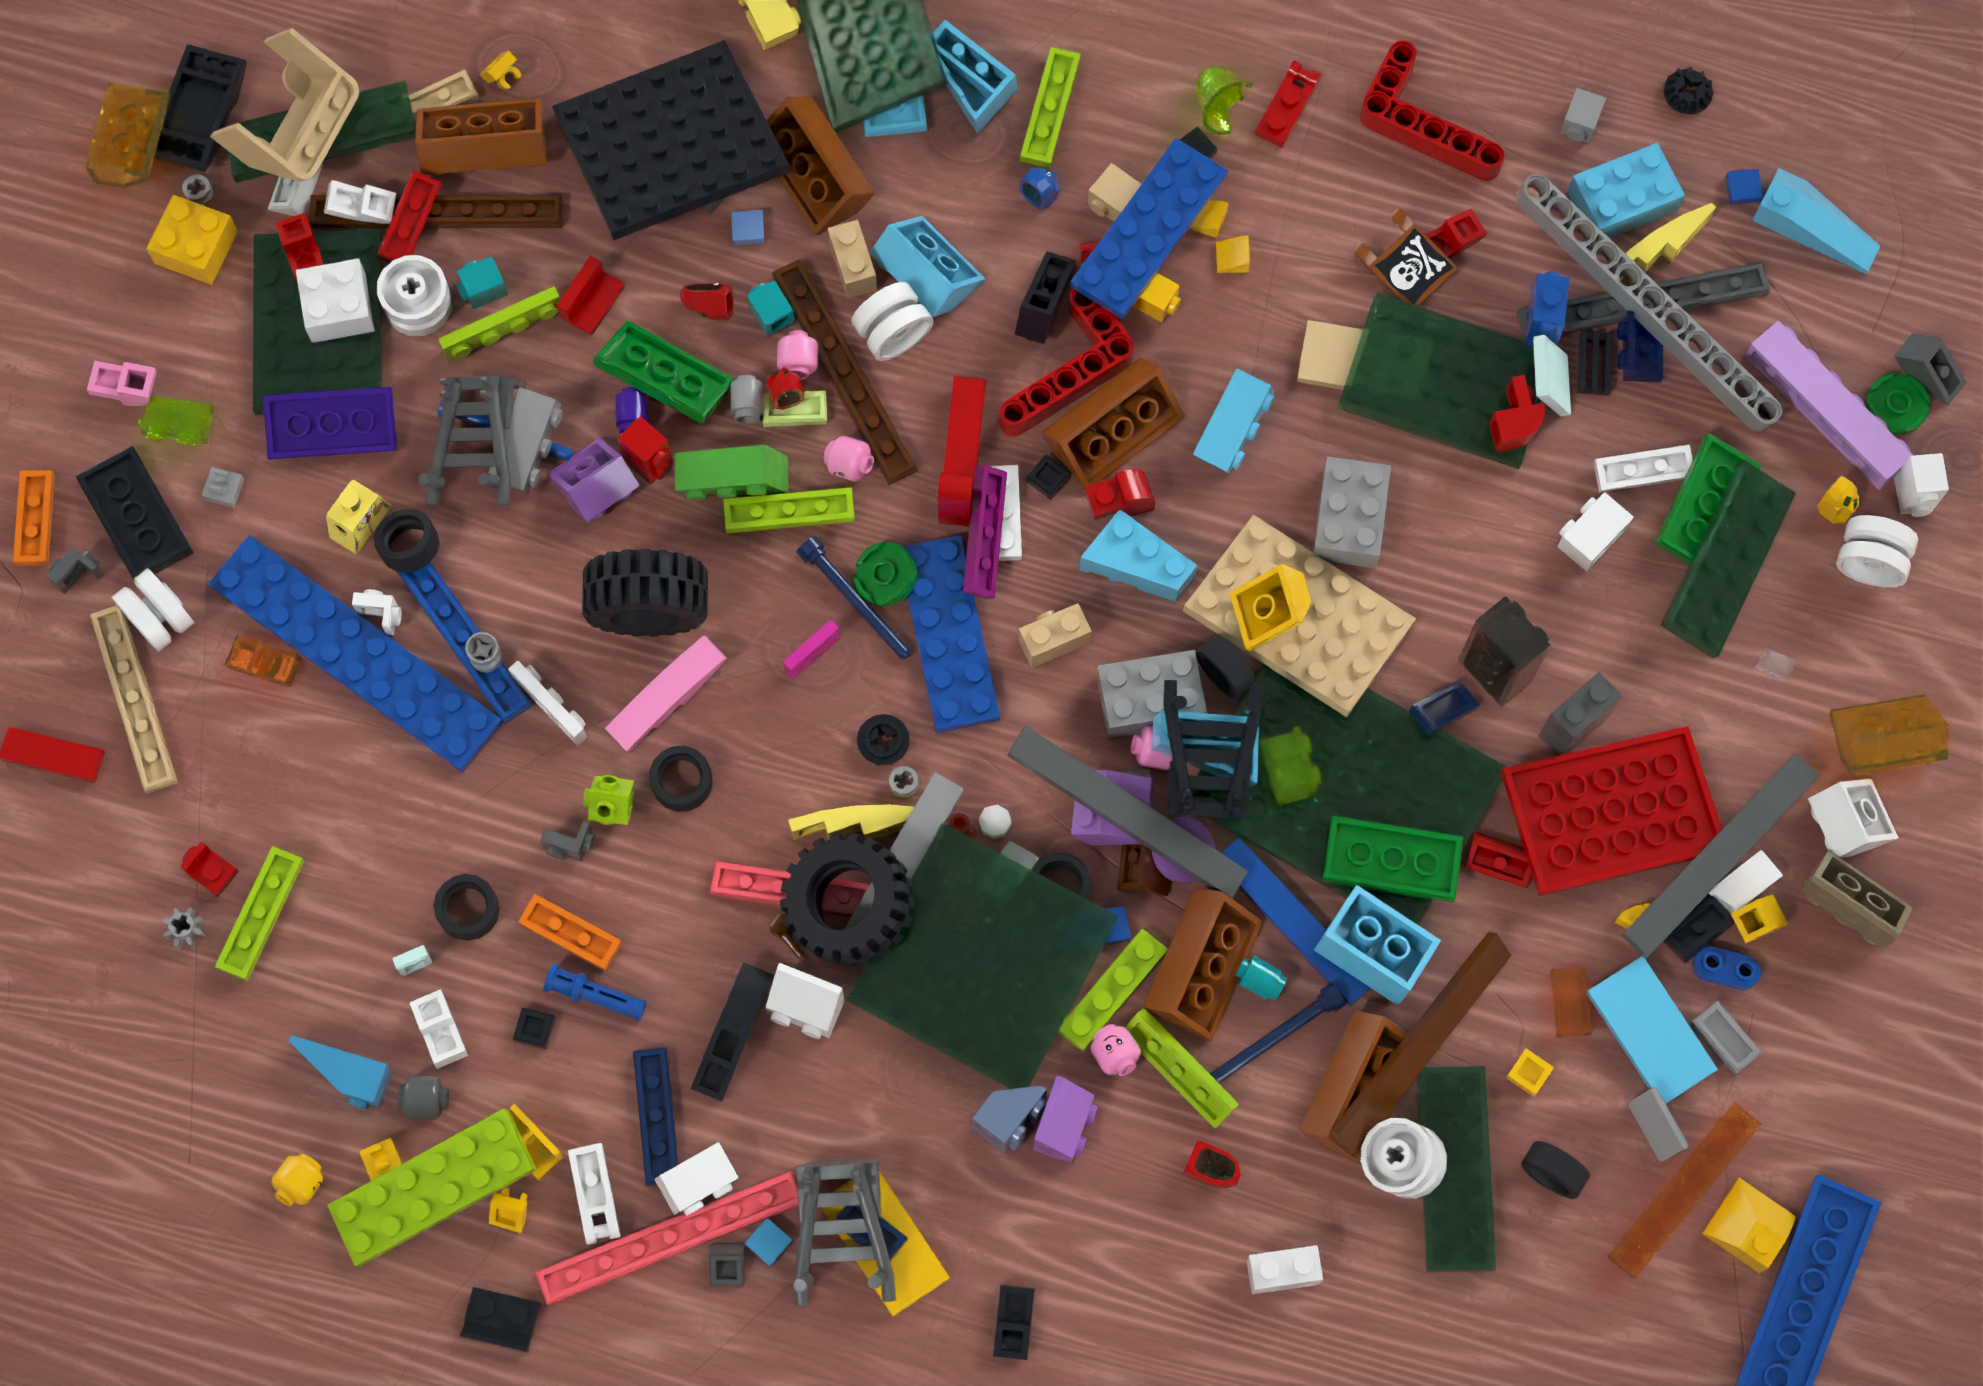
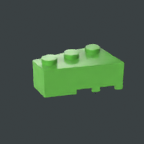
[675,445,789,500]

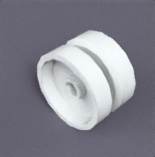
[377,255,453,336]
[851,282,934,361]
[1836,515,1919,587]
[111,568,194,652]
[1361,1118,1447,1199]

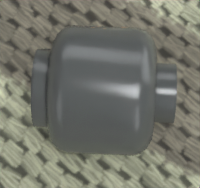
[398,1076,449,1120]

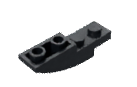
[690,962,775,1101]

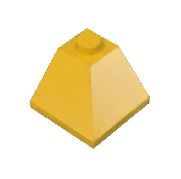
[1229,564,1311,651]
[1702,1178,1797,1273]

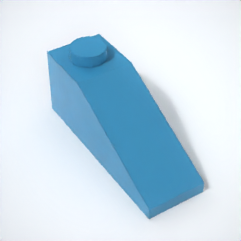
[289,1035,392,1111]

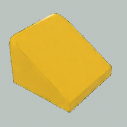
[1189,200,1229,238]
[1216,235,1250,273]

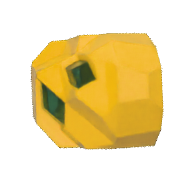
[1817,475,1859,524]

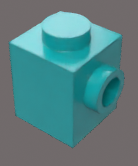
[455,256,508,310]
[747,280,795,338]

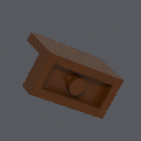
[1117,844,1170,897]

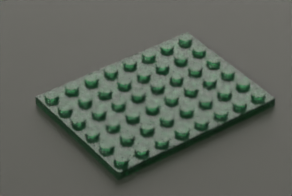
[1191,664,1506,925]

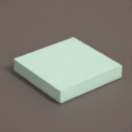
[1533,335,1571,417]

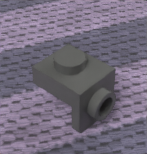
[46,547,104,594]
[540,821,595,861]

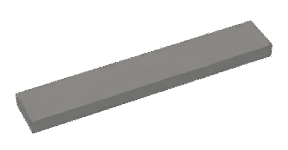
[844,772,964,929]

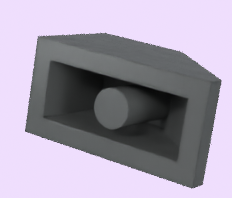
[1894,333,1966,405]

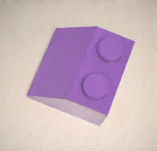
[548,438,640,522]
[1071,770,1155,846]
[1033,1075,1098,1164]

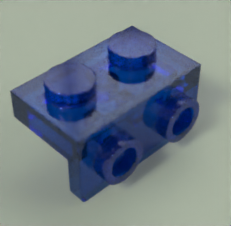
[1617,311,1663,383]

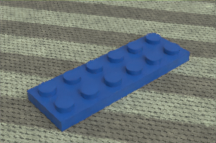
[1070,138,1228,319]
[903,535,1000,733]

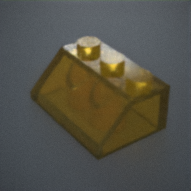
[85,82,170,188]
[1830,694,1948,775]

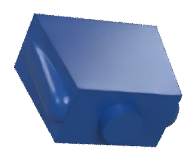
[1524,271,1570,347]

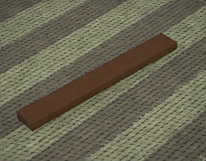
[309,195,563,228]
[772,259,917,485]
[1331,932,1511,1155]

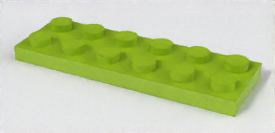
[327,1108,537,1267]

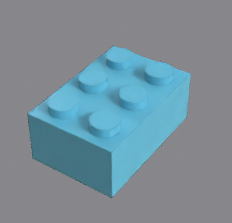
[1567,143,1685,238]
[1314,885,1441,1006]

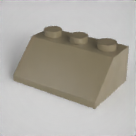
[1800,850,1913,949]

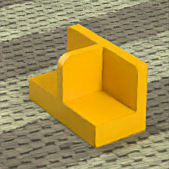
[509,1104,564,1182]

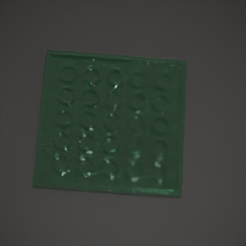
[846,823,1119,1089]

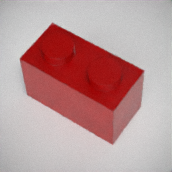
[617,416,673,485]

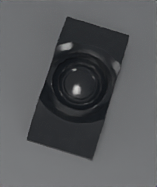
[145,44,247,172]

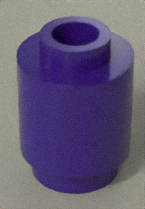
[615,387,648,435]

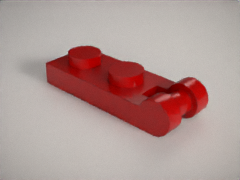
[1255,60,1322,148]

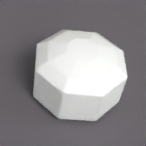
[979,805,1012,839]

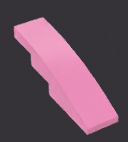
[605,636,727,752]

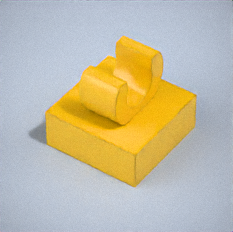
[479,50,522,90]
[359,1137,403,1181]
[489,1188,527,1233]

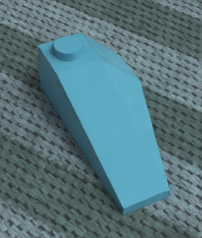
[1752,168,1881,274]

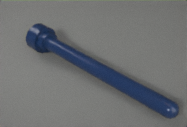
[796,536,910,659]
[1210,983,1346,1083]

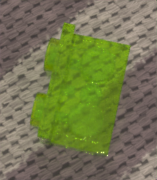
[137,396,214,446]
[1259,726,1322,805]

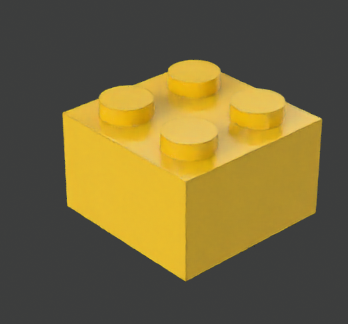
[146,195,238,285]

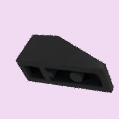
[1014,251,1076,344]

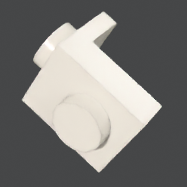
[352,589,401,636]

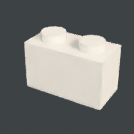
[1894,453,1949,517]
[1557,492,1634,572]
[654,1142,739,1216]
[1246,1245,1323,1294]

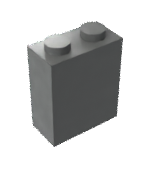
[1539,672,1622,756]

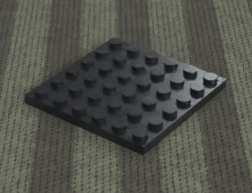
[552,40,791,241]

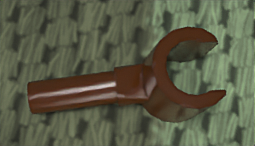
[770,914,804,959]

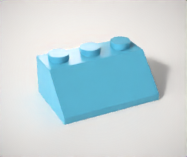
[870,216,986,317]

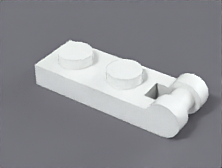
[568,1143,621,1245]

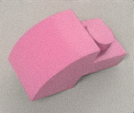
[87,361,157,406]

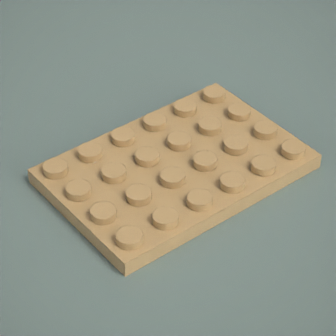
[1183,515,1416,717]

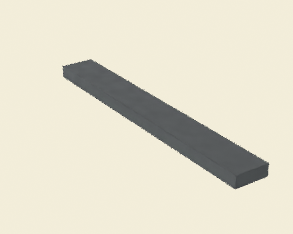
[1517,262,1770,342]
[1006,726,1248,898]
[1621,753,1820,959]

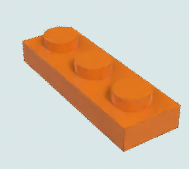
[13,470,55,566]
[518,894,622,972]

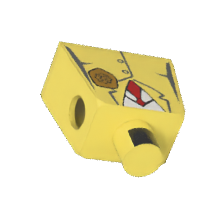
[326,480,392,555]

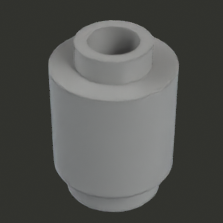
[730,375,763,425]

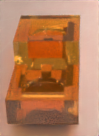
[225,636,302,687]

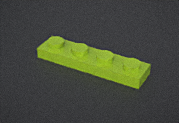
[1020,47,1081,168]
[438,286,560,361]
[723,487,855,534]
[215,846,305,982]
[1057,928,1168,1053]
[1125,1008,1239,1129]

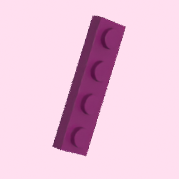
[963,465,1007,599]

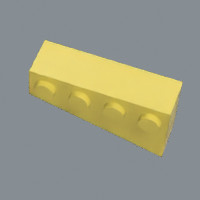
[737,0,801,50]

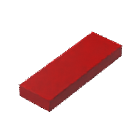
[376,170,442,263]
[0,727,105,783]

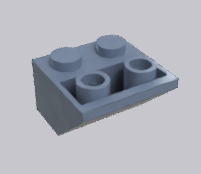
[972,1085,1047,1155]

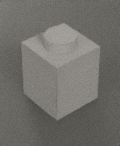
[1560,88,1606,143]

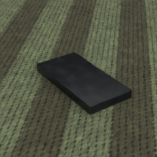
[75,446,194,582]

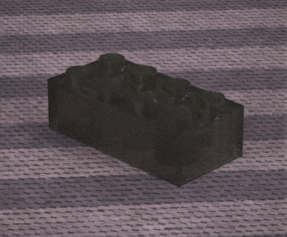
[1458,596,1551,708]

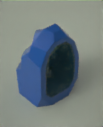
[1019,168,1060,208]

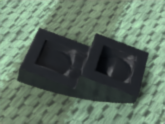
[993,1284,1035,1360]

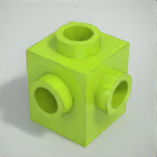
[583,775,634,825]

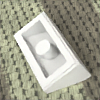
[268,163,323,216]

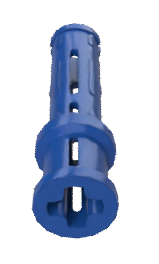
[543,963,647,1021]

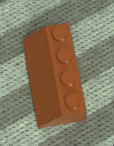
[767,96,876,235]
[415,98,547,175]
[1042,357,1185,489]
[1143,887,1263,1041]
[1299,1010,1406,1166]

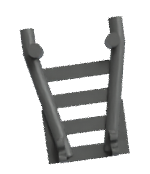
[418,376,526,506]
[793,1157,896,1306]

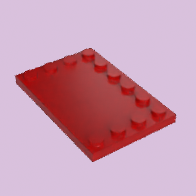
[1500,726,1722,896]

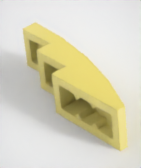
[1619,203,1716,281]
[788,804,914,840]

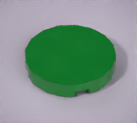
[1865,373,1930,435]
[854,542,917,607]

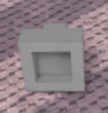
[201,467,244,508]

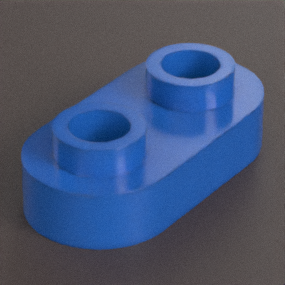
[1692,947,1761,991]

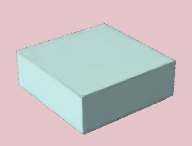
[392,945,433,976]

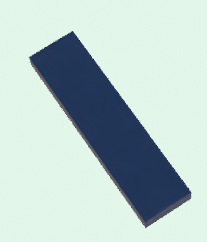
[633,1047,679,1186]

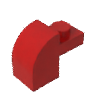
[1489,375,1545,452]
[1084,469,1155,520]

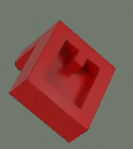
[180,841,239,897]

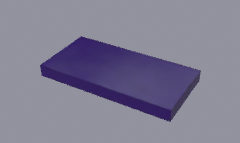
[263,387,398,460]

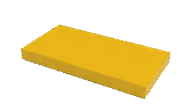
[821,1171,950,1317]

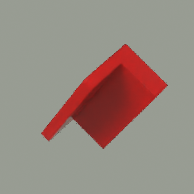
[556,255,624,335]

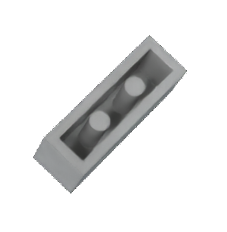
[488,387,563,494]

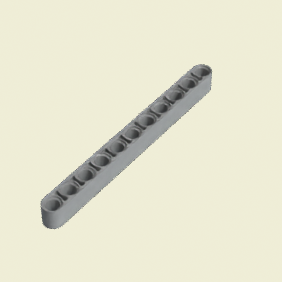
[1515,174,1782,432]

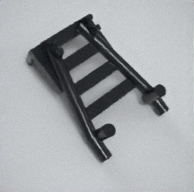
[1163,680,1264,819]

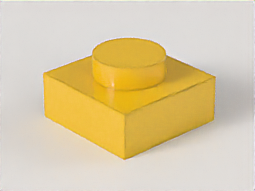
[1506,1048,1554,1097]

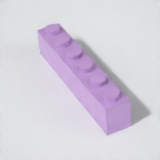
[1745,321,1914,490]

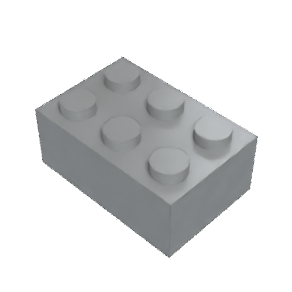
[1313,456,1391,569]
[1096,650,1207,739]

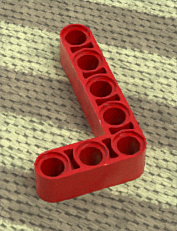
[1360,40,1505,181]
[999,289,1134,436]
[938,376,986,527]

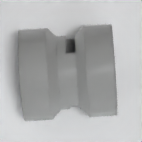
[465,632,502,673]

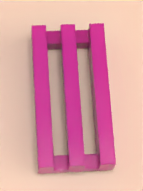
[783,620,841,680]

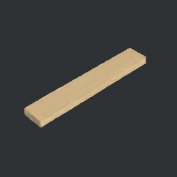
[90,605,178,794]

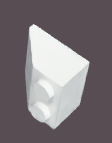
[1808,779,1898,858]
[766,963,845,1039]

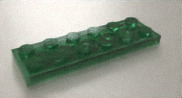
[224,81,416,183]
[1660,460,1796,658]
[1416,1066,1496,1273]

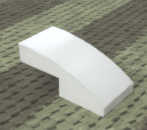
[324,180,396,224]
[1709,850,1784,913]
[409,989,468,1069]

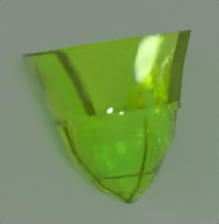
[1195,66,1254,135]

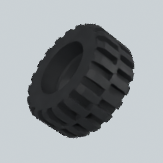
[582,549,708,637]
[780,833,915,966]

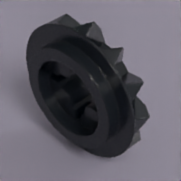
[1663,66,1714,114]
[857,714,909,766]

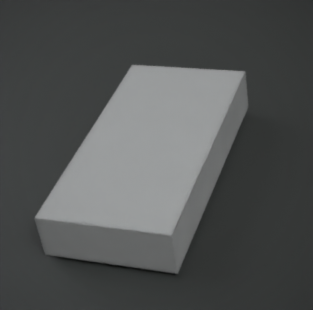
[1690,1001,1762,1075]

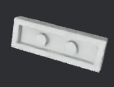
[1593,445,1693,493]
[990,465,1022,561]
[508,661,587,746]

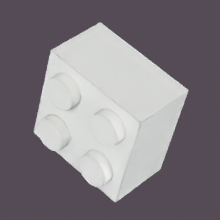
[296,258,375,343]

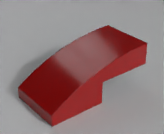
[1425,209,1487,259]
[275,212,324,285]

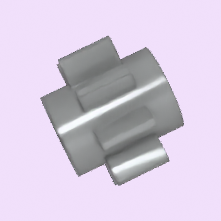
[163,907,206,949]

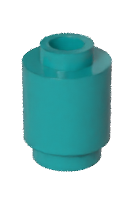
[1235,955,1287,1001]

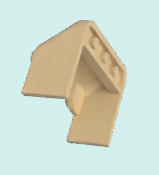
[210,28,359,182]

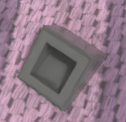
[709,1243,745,1285]

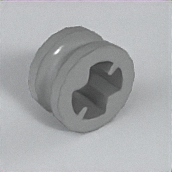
[182,174,213,205]
[889,766,919,799]

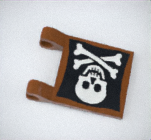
[1354,208,1458,312]

